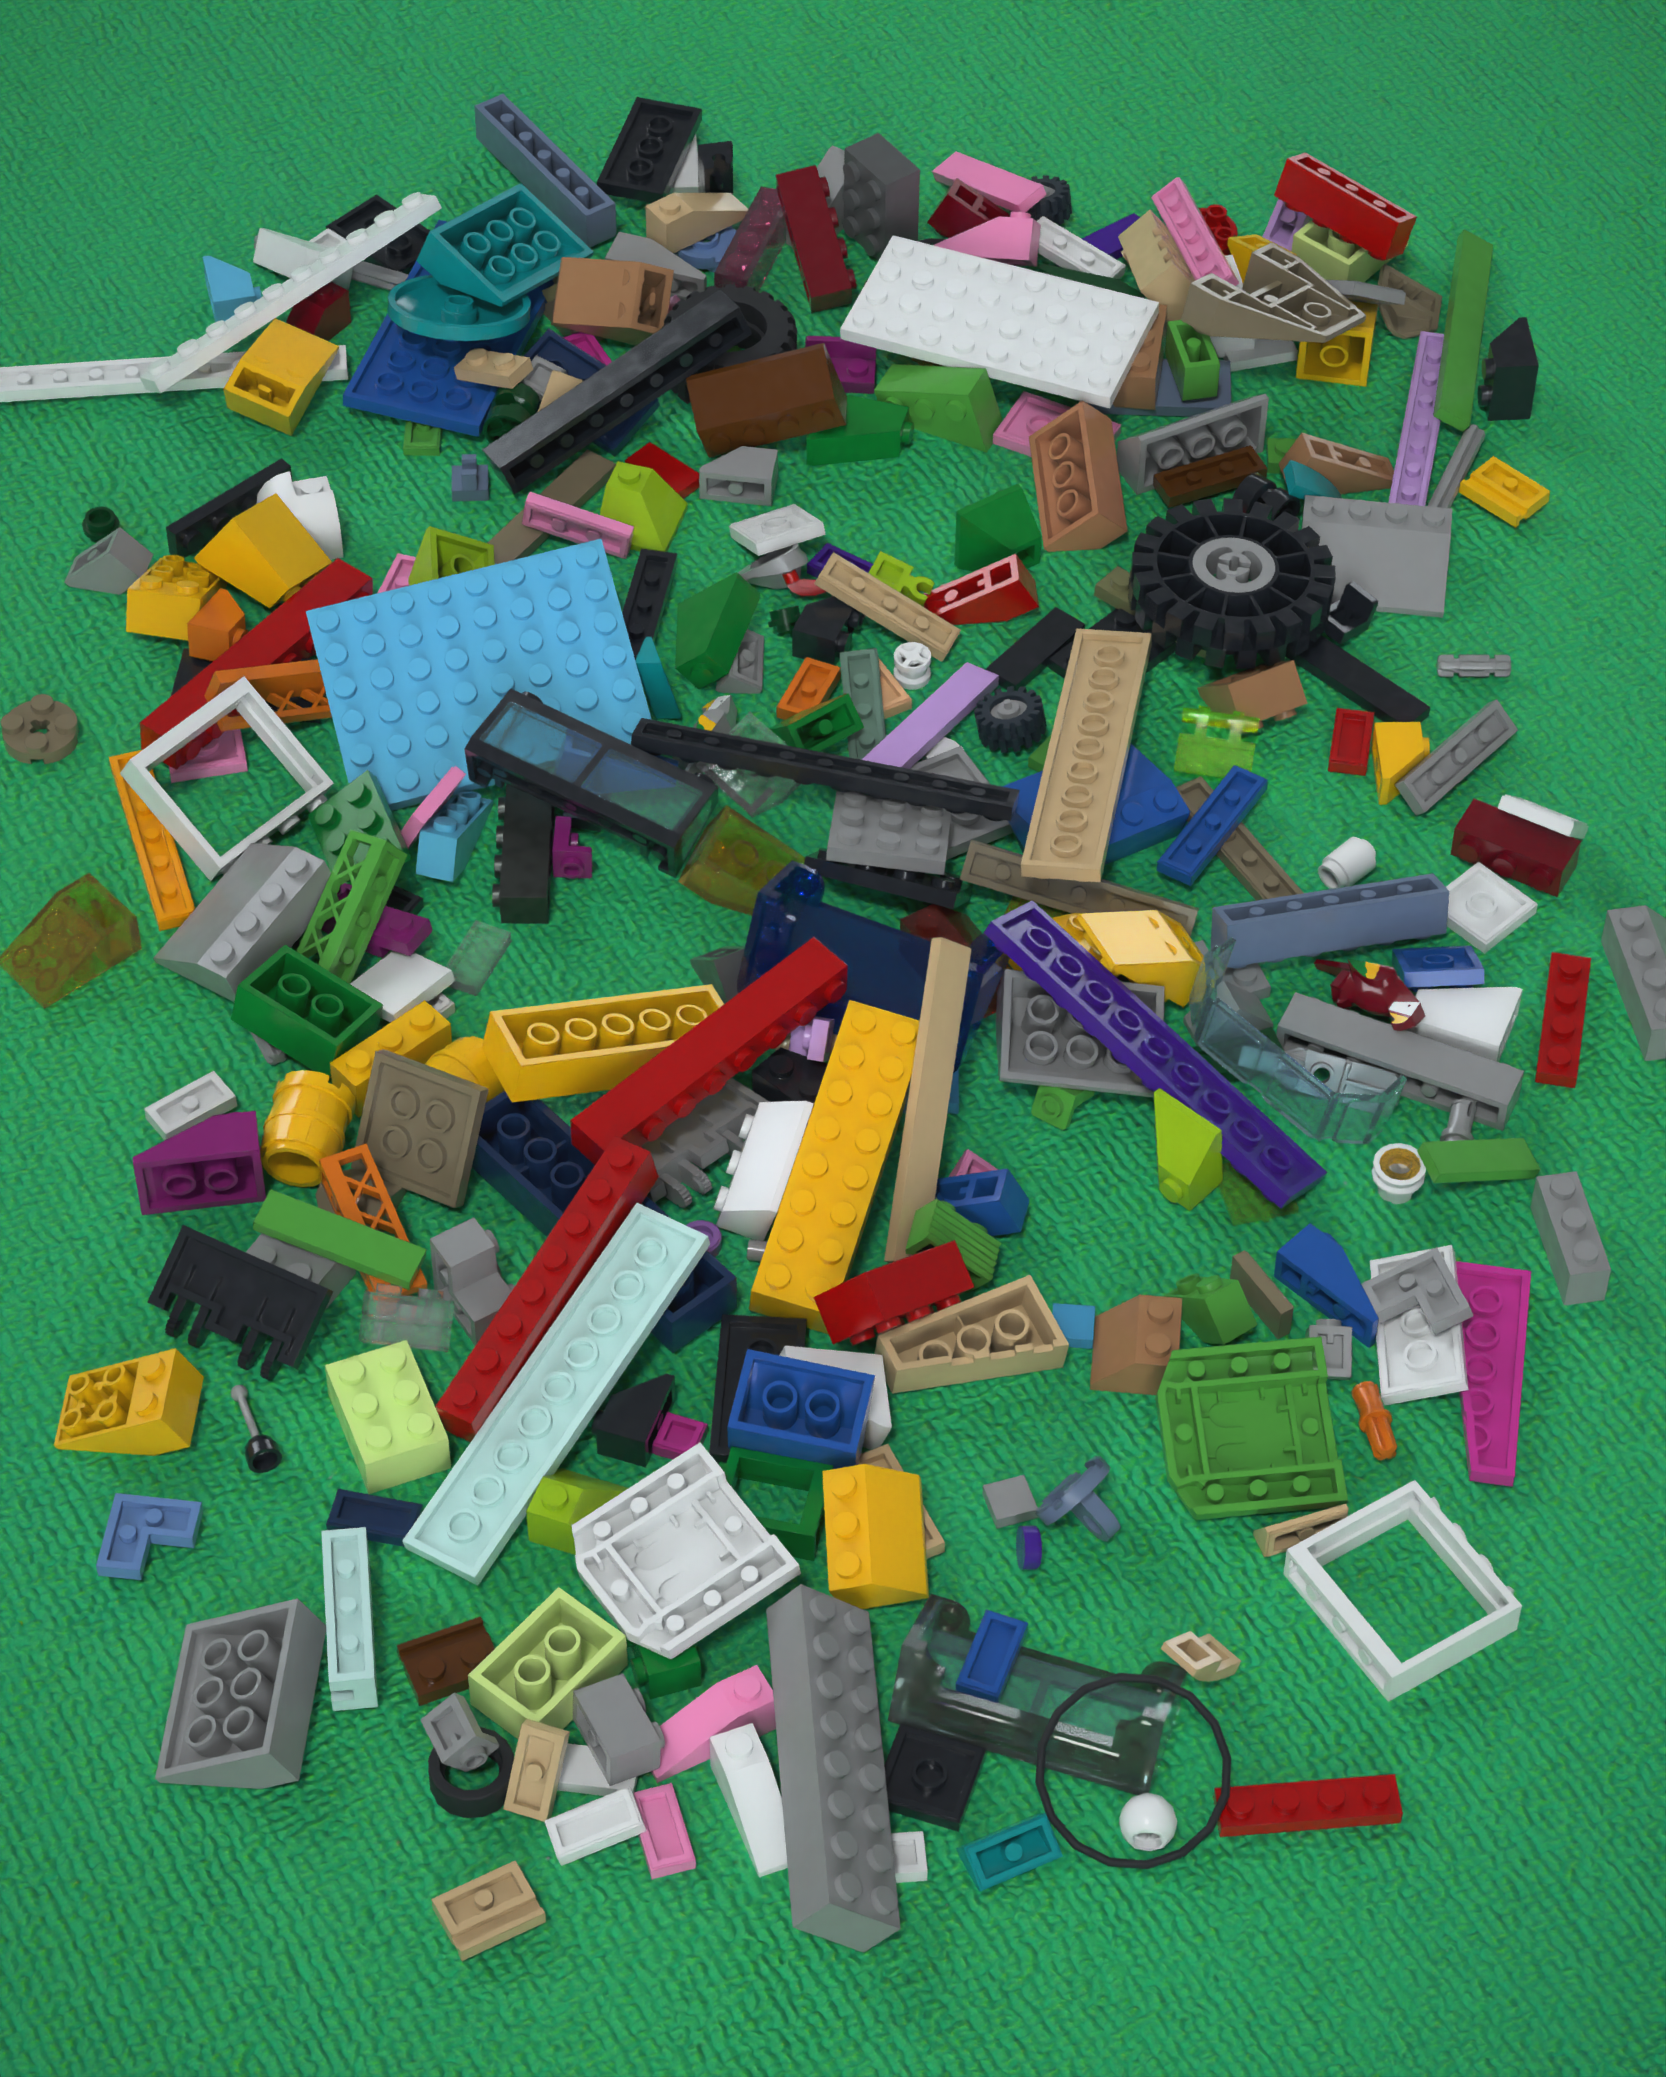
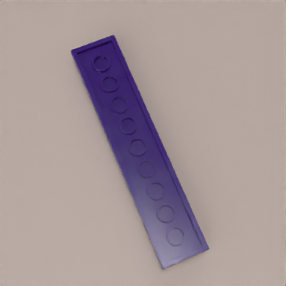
[983,900,1327,1209]

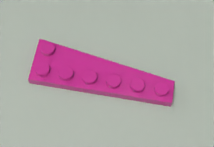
[1456,1261,1531,1487]

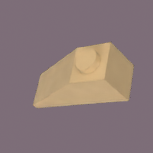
[645,193,751,253]

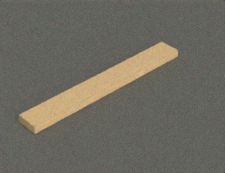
[884,937,971,1263]

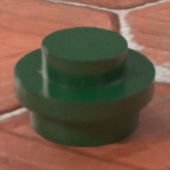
[82,507,120,540]
[768,606,801,633]

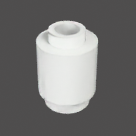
[1318,837,1376,889]

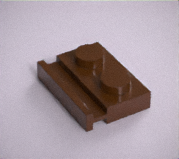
[396,1616,495,1706]

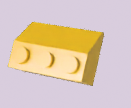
[822,1464,929,1609]

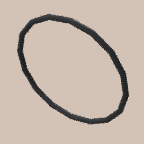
[1035,1673,1231,1869]

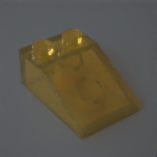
[678,805,820,928]

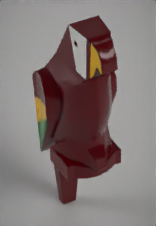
[1314,958,1425,1031]

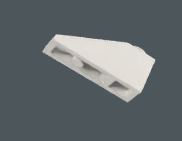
[253,228,354,290]
[710,1723,788,1878]

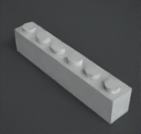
[1277,992,1524,1131]

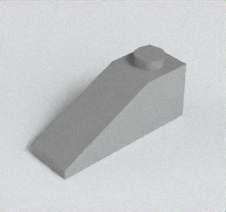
[605,232,707,300]

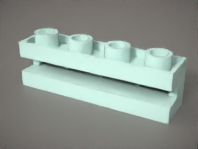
[321,1527,378,1711]

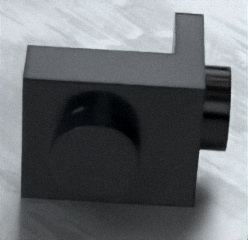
[1324,581,1378,644]

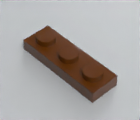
[1153,445,1267,508]

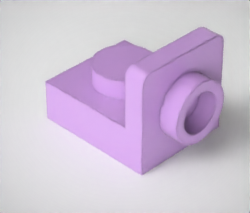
[789,1016,835,1062]

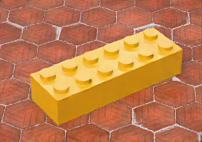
[482,984,724,1103]

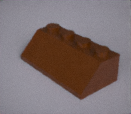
[686,343,847,458]

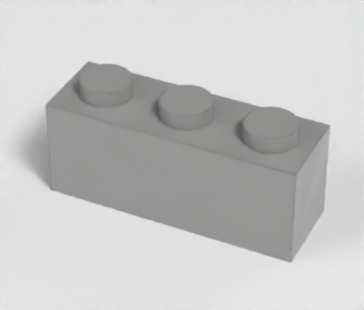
[1530,1171,1611,1306]

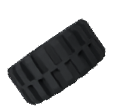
[662,284,797,404]

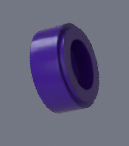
[1016,1526,1042,1570]

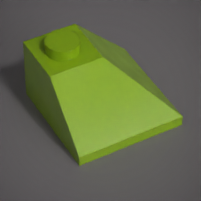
[600,461,688,552]
[408,526,495,586]
[1154,1088,1223,1211]
[526,1468,629,1555]

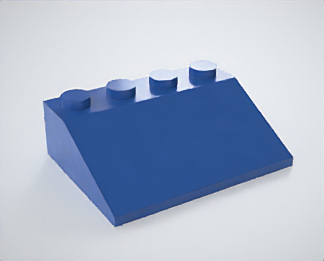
[1002,743,1190,865]

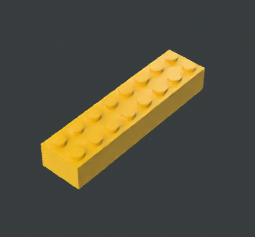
[749,1000,920,1334]

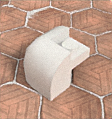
[256,471,344,560]

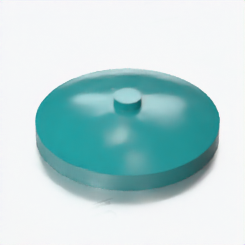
[387,275,531,341]

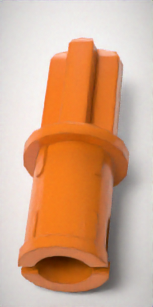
[1351,1381,1397,1461]

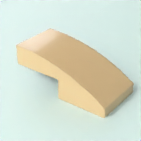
[1161,1631,1241,1682]

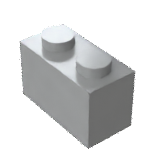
[573,1674,665,1786]

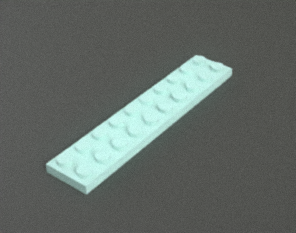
[403,1203,710,1586]

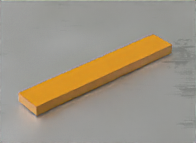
[109,750,195,931]

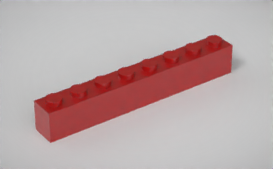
[140,558,373,770]
[570,937,848,1165]
[435,1136,659,1442]

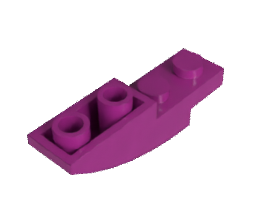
[321,883,433,958]

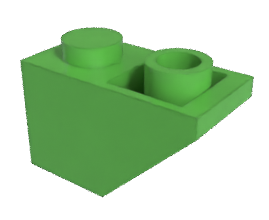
[1164,1273,1257,1345]

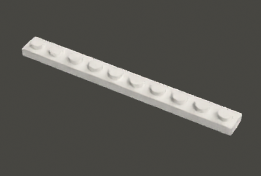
[139,192,442,393]
[0,345,348,402]

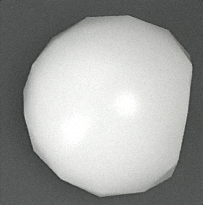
[1119,1793,1177,1851]

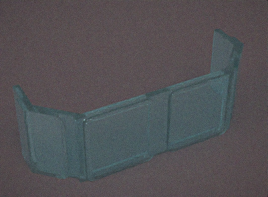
[1189,937,1407,1144]

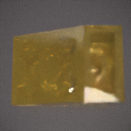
[0,873,142,1009]

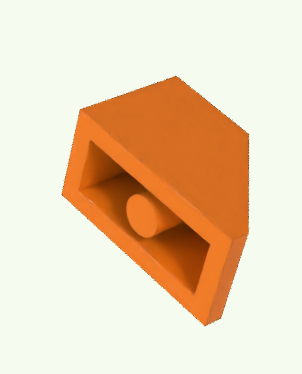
[187,588,248,661]

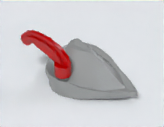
[738,544,826,596]

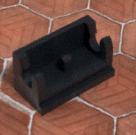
[698,141,733,195]

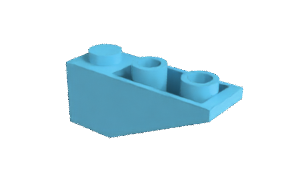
[416,791,493,882]

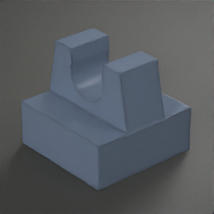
[452,454,489,501]

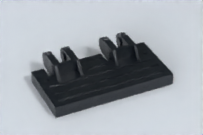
[148,1225,334,1381]

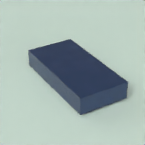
[326,1489,423,1547]

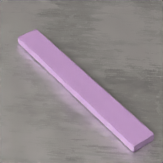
[1388,331,1444,506]

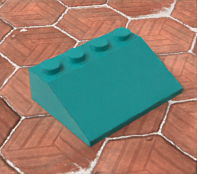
[416,183,594,307]

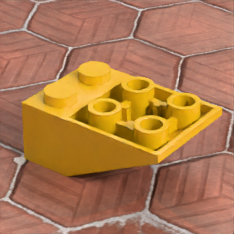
[224,318,339,436]
[126,555,228,641]
[1076,910,1216,1007]
[54,1348,204,1456]

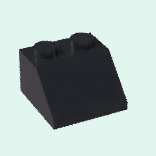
[1478,317,1539,421]

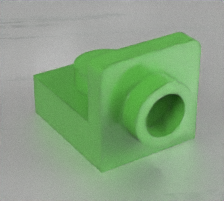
[1031,1085,1095,1130]

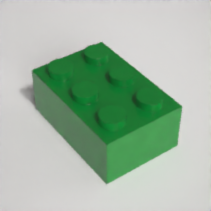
[231,945,383,1080]

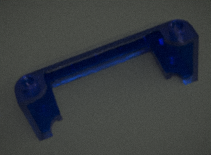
[737,860,1010,1073]

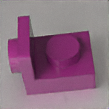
[552,816,592,879]

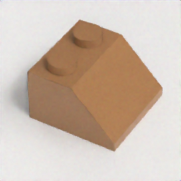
[1197,660,1307,734]
[1090,1295,1182,1395]

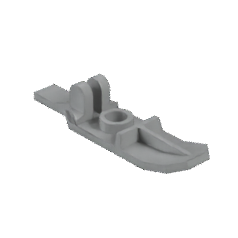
[1240,1043,1403,1112]

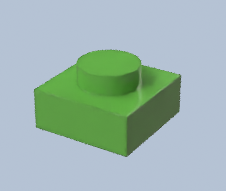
[1266,438,1296,474]

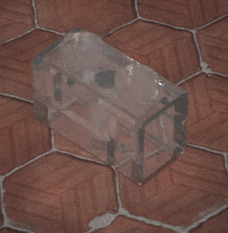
[359,1283,455,1352]

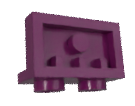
[805,336,877,394]

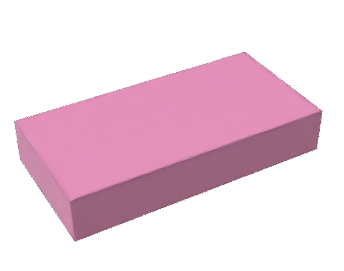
[633,1783,696,1880]

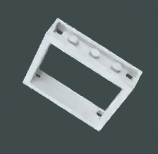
[120,676,334,882]
[1283,1480,1522,1702]

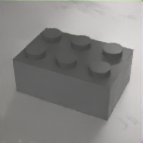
[842,133,920,261]

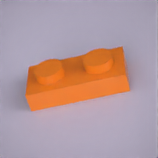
[776,657,841,720]

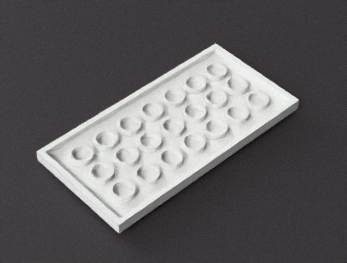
[840,235,1159,408]

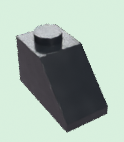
[592,1373,675,1467]

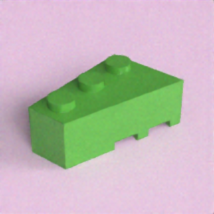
[874,364,1003,453]

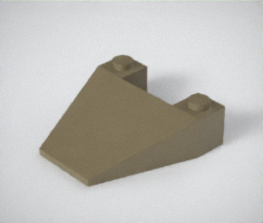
[1181,243,1366,343]

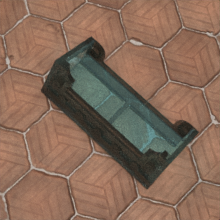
[888,1594,1188,1795]

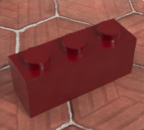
[1450,799,1581,897]

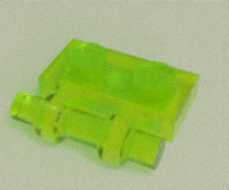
[1174,706,1260,779]

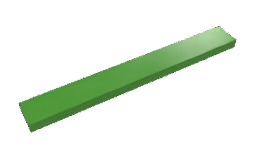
[1433,229,1493,432]

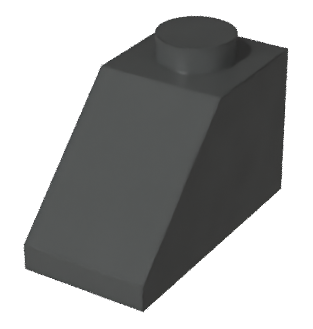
[690,946,760,1004]

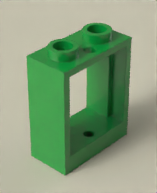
[719,1446,834,1561]

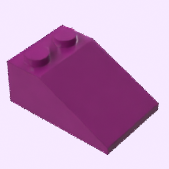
[132,1111,266,1215]

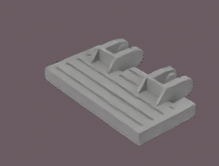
[641,1078,769,1208]

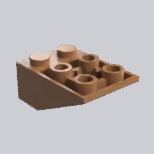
[551,257,674,346]

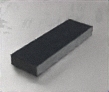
[986,607,1085,691]

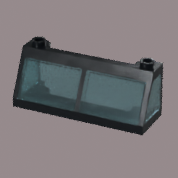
[464,689,719,878]

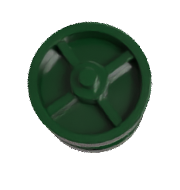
[483,383,541,443]

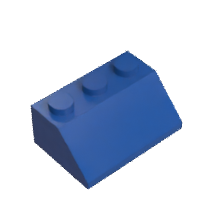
[727,1349,875,1469]

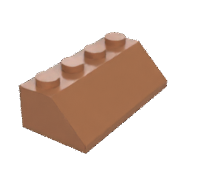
[1029,400,1128,552]

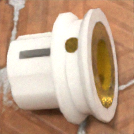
[1371,1143,1426,1204]

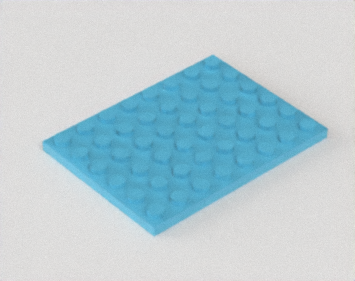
[306,538,652,811]

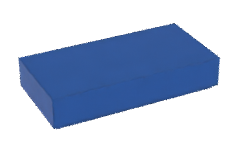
[956,1609,1028,1705]

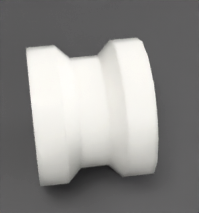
[893,642,931,690]

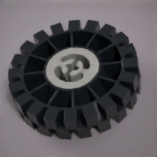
[1128,498,1336,669]

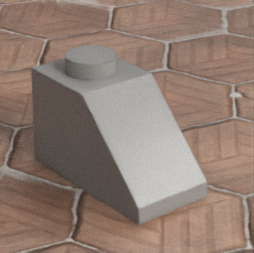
[699,446,778,506]
[64,527,153,595]

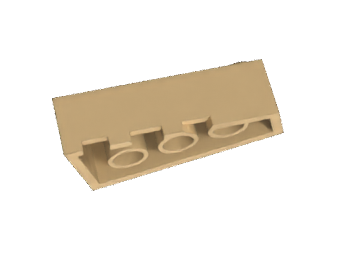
[1118,210,1196,322]
[875,1275,1069,1394]

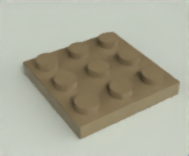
[351,1049,489,1208]

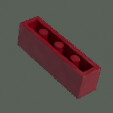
[775,165,857,313]

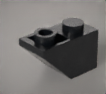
[792,596,865,666]

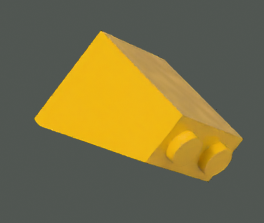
[1296,301,1378,387]
[194,493,332,608]

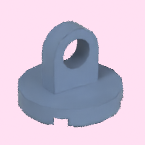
[1035,1456,1121,1542]

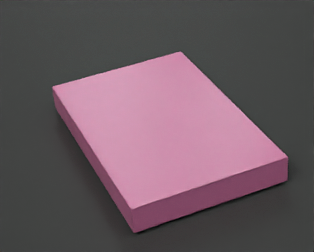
[993,391,1121,457]

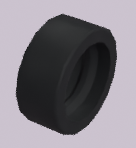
[428,1726,514,1818]

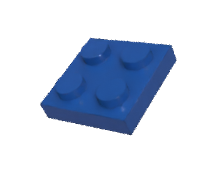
[1392,945,1484,992]

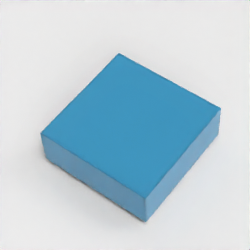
[1052,1303,1095,1349]

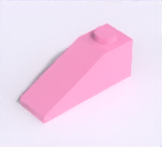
[934,212,1041,267]
[651,1665,776,1783]

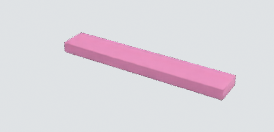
[1151,177,1239,286]

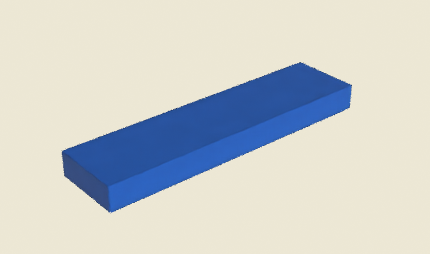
[1157,765,1268,886]

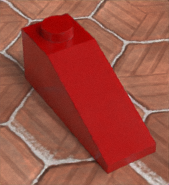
[923,554,1039,625]

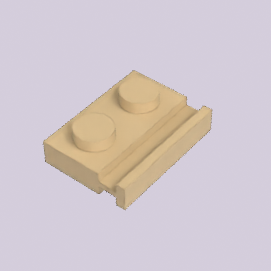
[431,1860,546,1961]

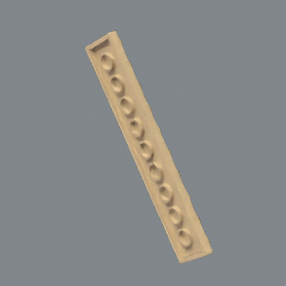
[1021,629,1152,882]

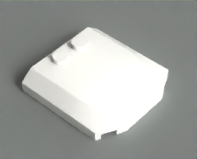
[572,1442,801,1659]

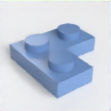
[96,1493,203,1580]

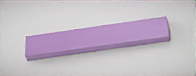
[862,662,999,795]

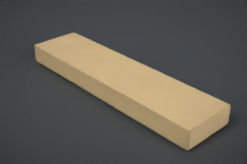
[814,552,961,662]

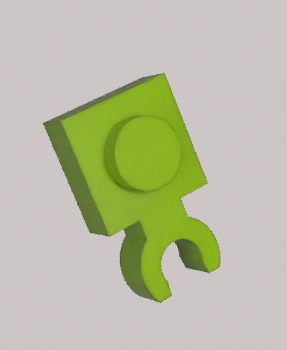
[869,551,935,606]

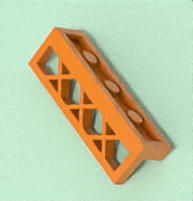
[204,659,332,731]
[319,1143,427,1318]

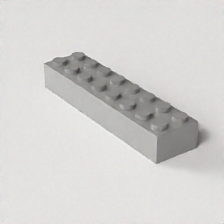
[766,1584,901,1953]

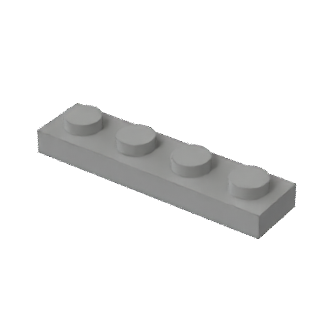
[1394,699,1518,816]

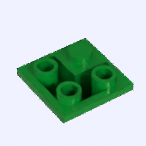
[954,483,1042,571]

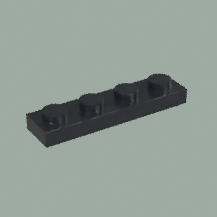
[166,458,293,558]

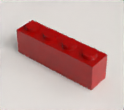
[1274,152,1417,261]

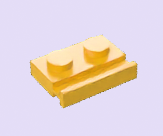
[1459,456,1550,528]

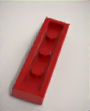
[1535,952,1591,1088]
[1213,1774,1403,1837]

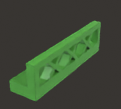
[297,829,407,984]

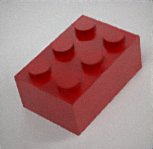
[814,1240,974,1346]

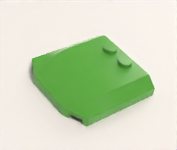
[1155,1337,1348,1520]

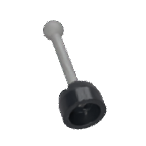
[231,1385,282,1473]

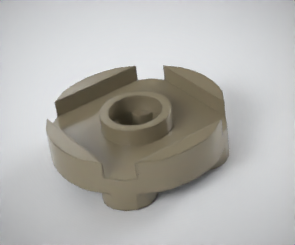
[1,694,79,764]

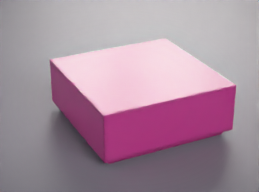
[652,1412,708,1460]

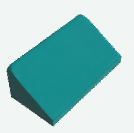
[635,637,681,718]
[956,1813,1063,1891]

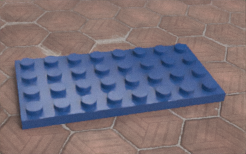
[343,220,554,437]

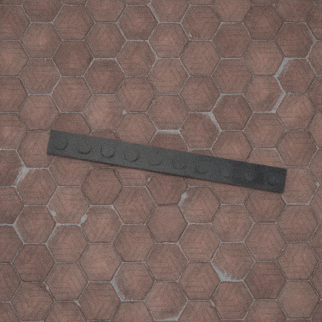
[562,549,678,832]
[631,718,1020,821]

